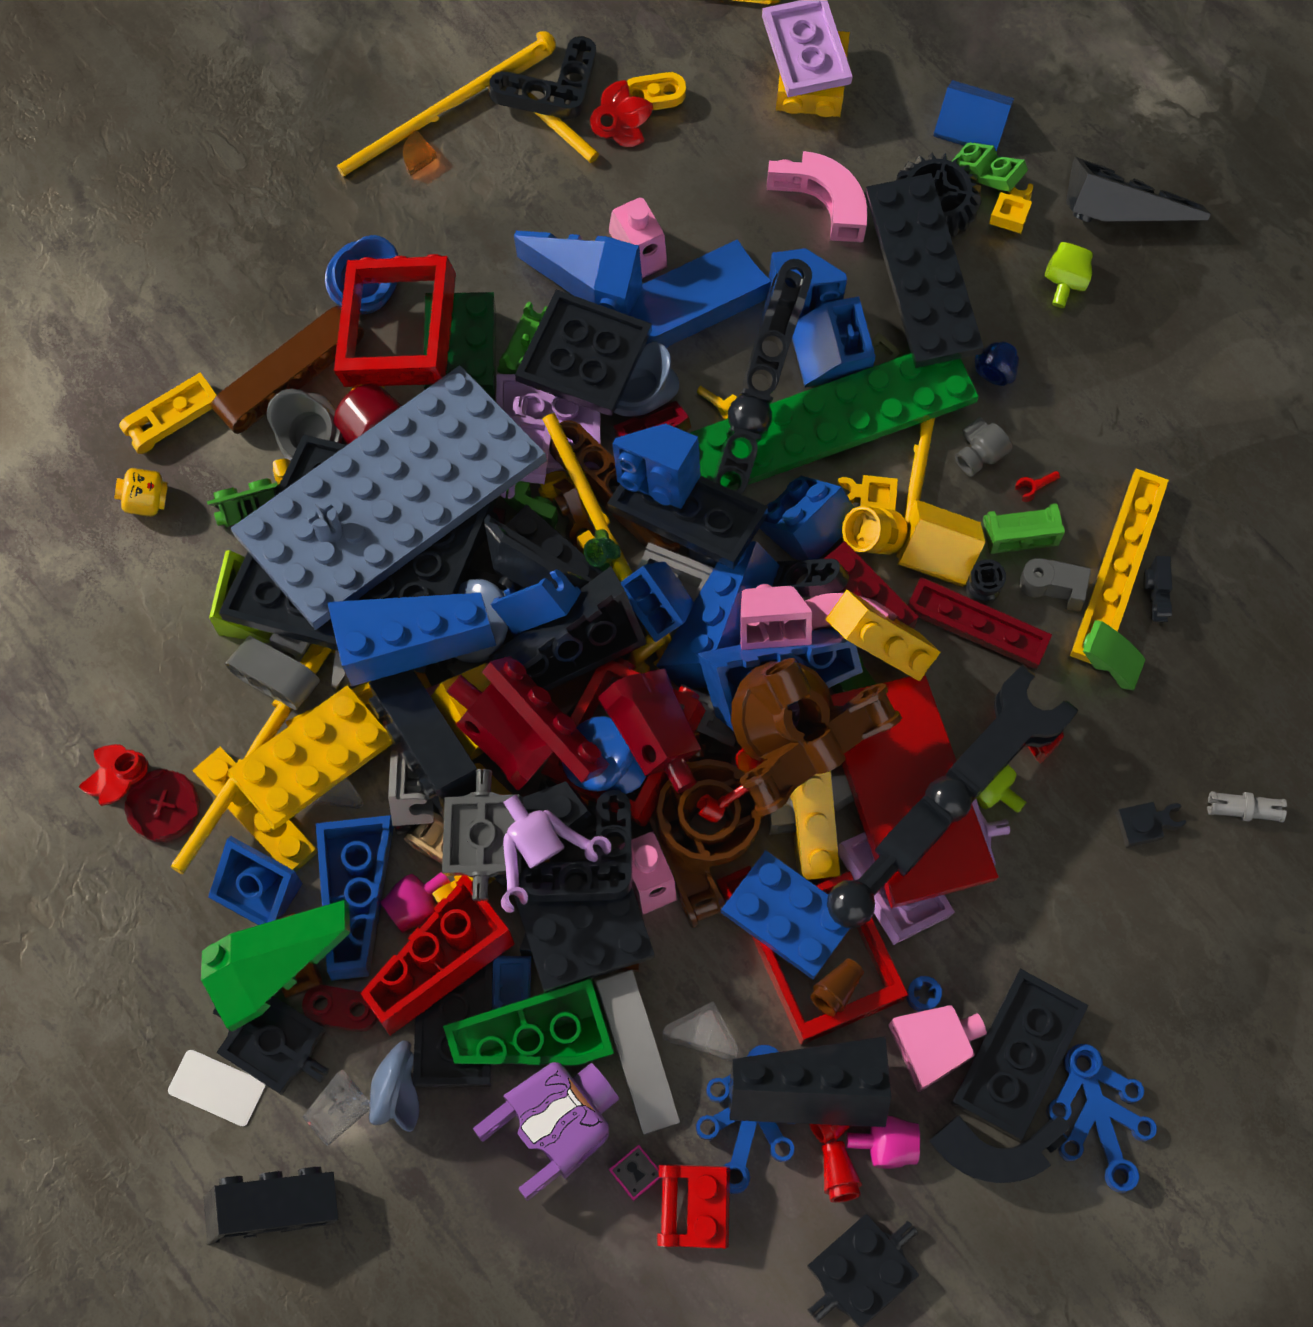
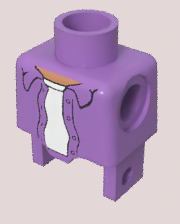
[473,1062,620,1201]

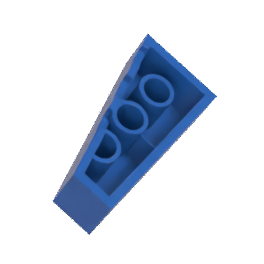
[656,541,779,688]
[327,593,496,686]

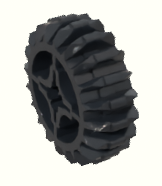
[896,152,982,238]

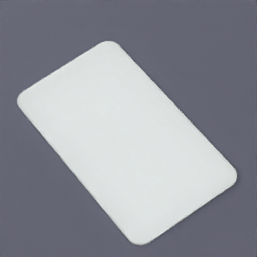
[168,1050,265,1126]

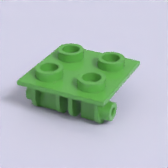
[207,478,280,528]

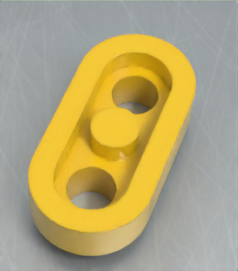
[627,72,686,110]

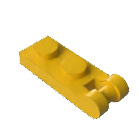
[119,372,217,454]

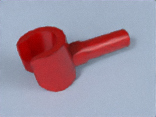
[1015,471,1060,502]
[697,785,749,822]

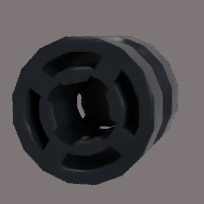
[966,559,1006,605]

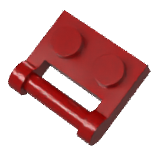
[657,1164,730,1249]

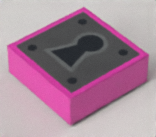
[609,1145,662,1202]

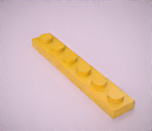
[1070,468,1169,664]

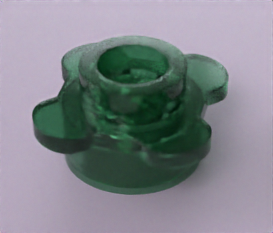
[584,529,621,572]

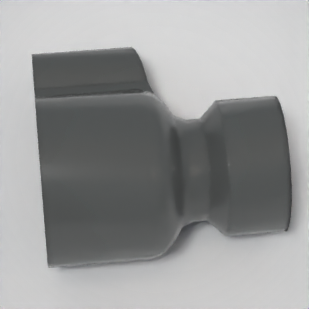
[955,417,1012,477]

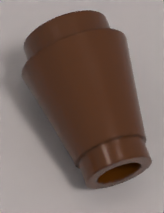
[810,958,864,1016]

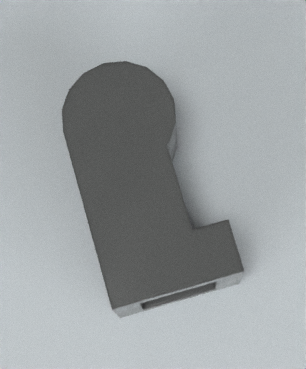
[1019,558,1091,612]

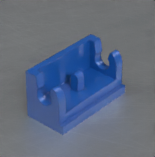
[490,570,581,634]

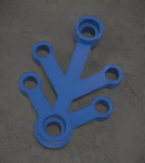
[1046,1044,1157,1193]
[696,1045,796,1194]

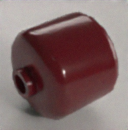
[333,384,402,444]

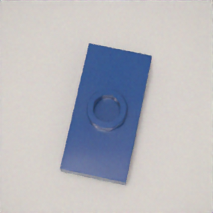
[492,956,531,1010]

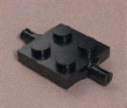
[213,996,329,1096]
[807,1213,919,1327]

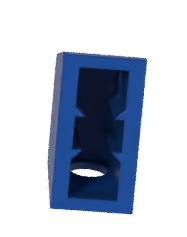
[620,561,694,642]

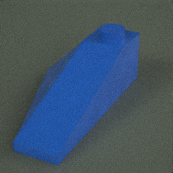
[514,231,643,315]

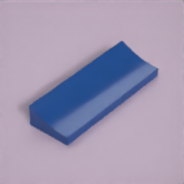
[629,239,772,348]

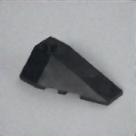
[1066,157,1211,222]

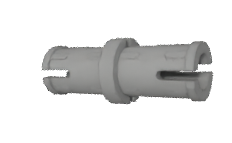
[1207,791,1287,822]

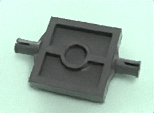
[442,769,523,901]

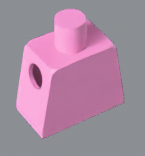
[609,198,667,279]
[741,584,812,650]
[617,831,677,915]
[888,1005,987,1092]

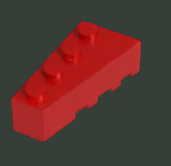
[360,875,515,1036]

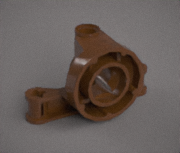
[731,658,902,816]
[632,759,765,928]

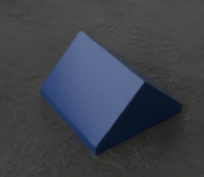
[933,80,1014,152]
[208,836,303,925]

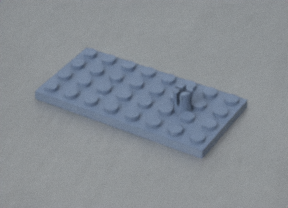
[231,365,547,630]

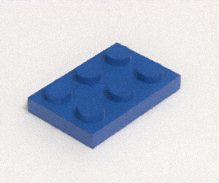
[721,850,851,980]

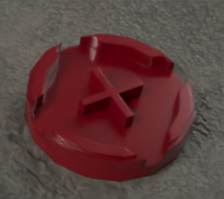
[124,769,200,842]

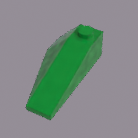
[201,900,350,1032]
[443,978,614,1065]

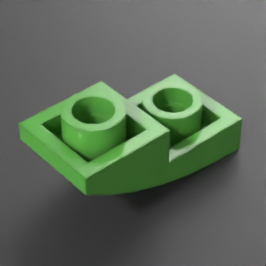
[952,142,1028,192]
[500,481,558,529]
[1083,620,1146,690]

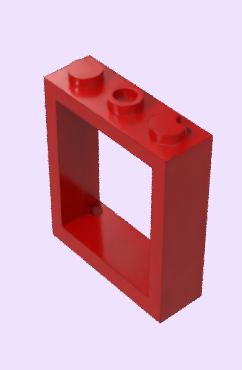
[334,254,456,387]
[541,657,706,828]
[751,871,908,1046]

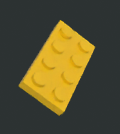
[228,685,393,830]

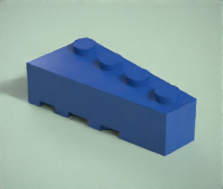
[698,627,863,731]
[316,815,394,981]

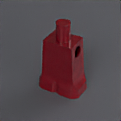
[598,668,701,793]
[446,675,553,791]

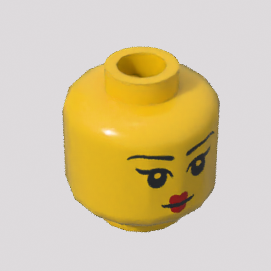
[114,468,168,517]

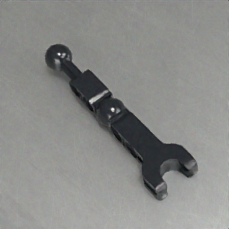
[687,259,812,568]
[827,665,1078,928]

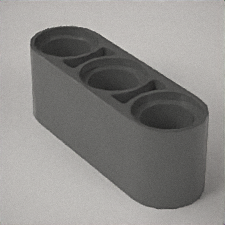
[225,636,320,710]

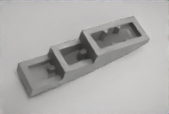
[596,970,680,1135]

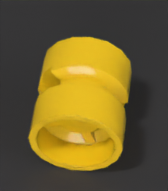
[842,506,908,555]

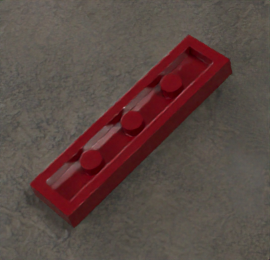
[908,577,1052,670]
[482,656,610,783]

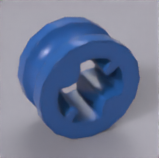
[906,976,942,1012]

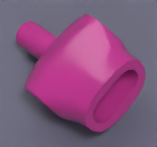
[380,872,451,933]
[846,1116,920,1169]

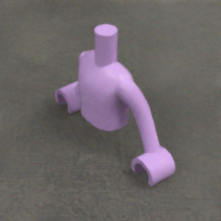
[501,794,611,913]

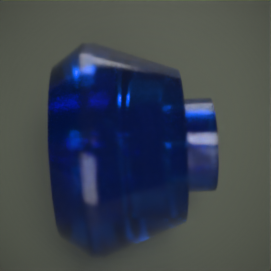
[974,341,1019,386]

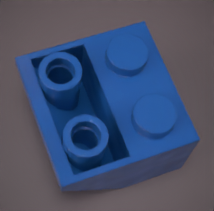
[769,248,847,319]
[792,296,876,388]
[612,423,701,509]
[760,475,854,560]

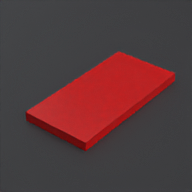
[831,675,998,908]

